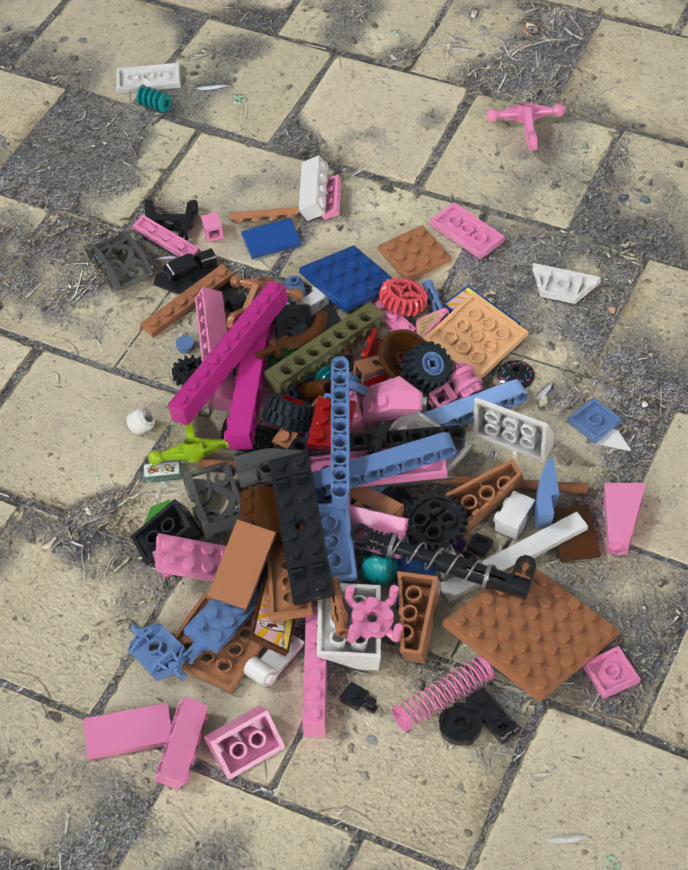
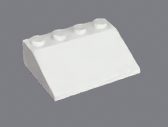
[473,397,554,462]
[317,583,381,670]

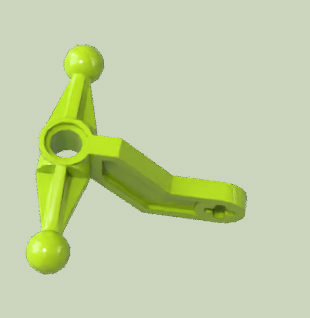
[148,421,229,465]

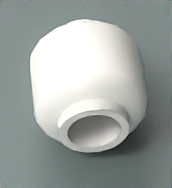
[127,407,155,435]

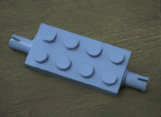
[182,574,264,664]

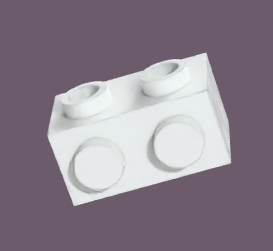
[493,491,535,540]

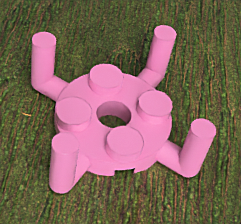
[344,585,403,643]

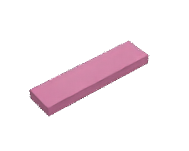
[132,214,200,257]

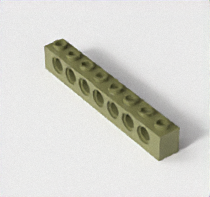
[265,302,385,394]

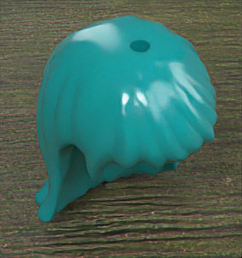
[360,550,397,586]

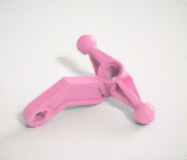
[486,103,565,151]

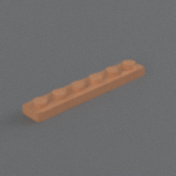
[140,264,234,337]

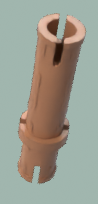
[330,577,349,637]

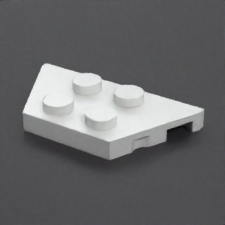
[532,263,601,304]

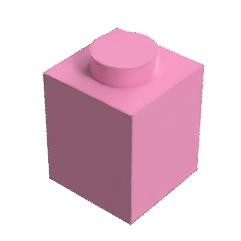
[201,212,224,242]

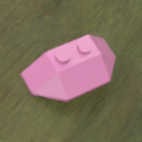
[361,376,422,429]

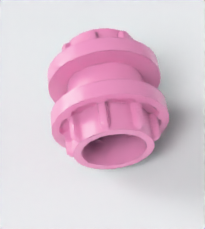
[447,362,483,400]

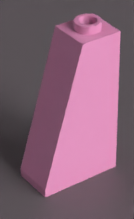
[603,483,645,555]

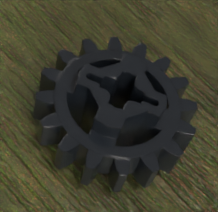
[172,355,202,386]

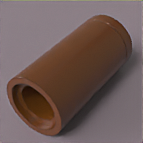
[295,379,331,401]

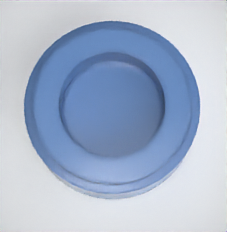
[176,335,195,353]

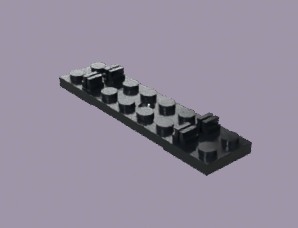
[269,451,335,606]

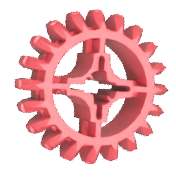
[379,277,428,317]

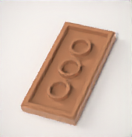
[208,520,276,611]

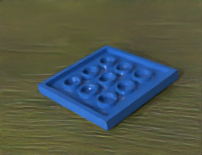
[299,245,392,312]

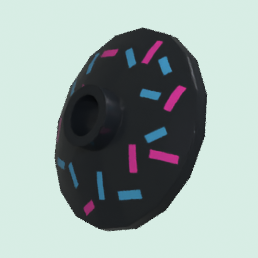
[498,360,534,388]

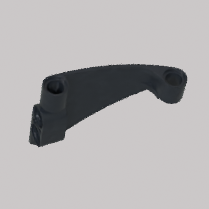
[154,248,247,313]

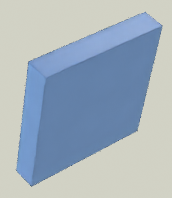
[567,398,622,444]

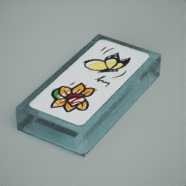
[142,460,182,483]

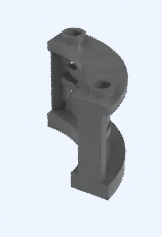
[83,230,154,292]
[181,461,241,541]

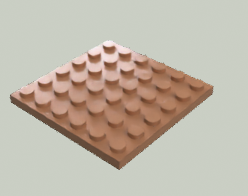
[443,563,620,703]

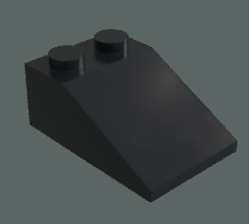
[130,499,203,565]

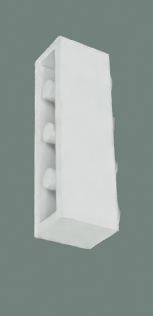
[298,155,329,221]

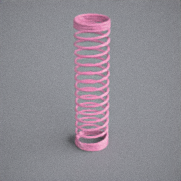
[392,655,495,732]

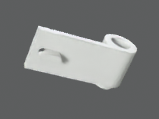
[244,634,305,687]

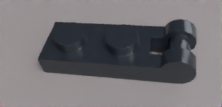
[466,687,520,744]

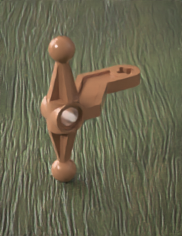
[227,275,303,329]

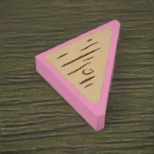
[416,307,449,338]

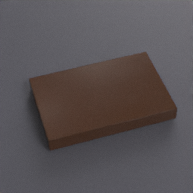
[552,504,601,562]

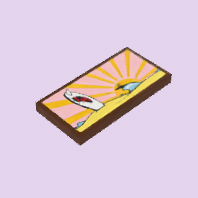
[248,575,295,656]

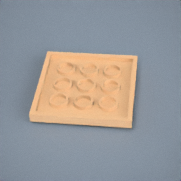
[423,293,528,379]

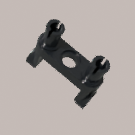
[143,199,198,241]

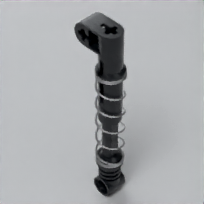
[350,523,536,600]

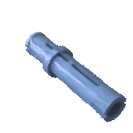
[422,280,447,323]

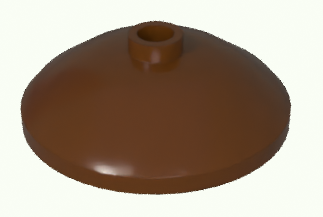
[379,329,425,379]

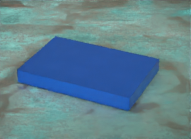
[241,218,301,259]

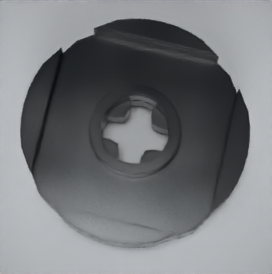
[439,702,482,746]

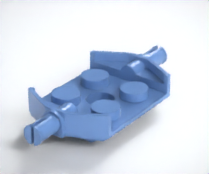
[128,623,187,681]

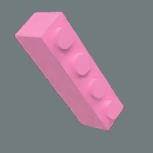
[154,696,209,790]

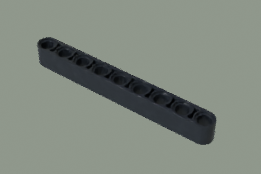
[291,425,466,456]

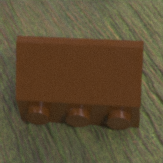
[240,485,282,542]

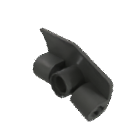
[233,448,302,489]

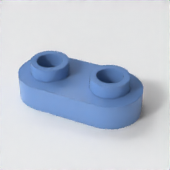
[285,276,306,304]

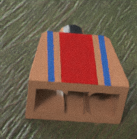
[353,356,388,393]

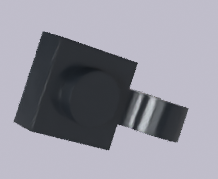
[339,681,378,714]

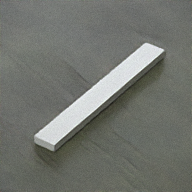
[440,512,588,603]

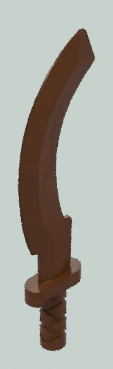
[255,311,328,359]

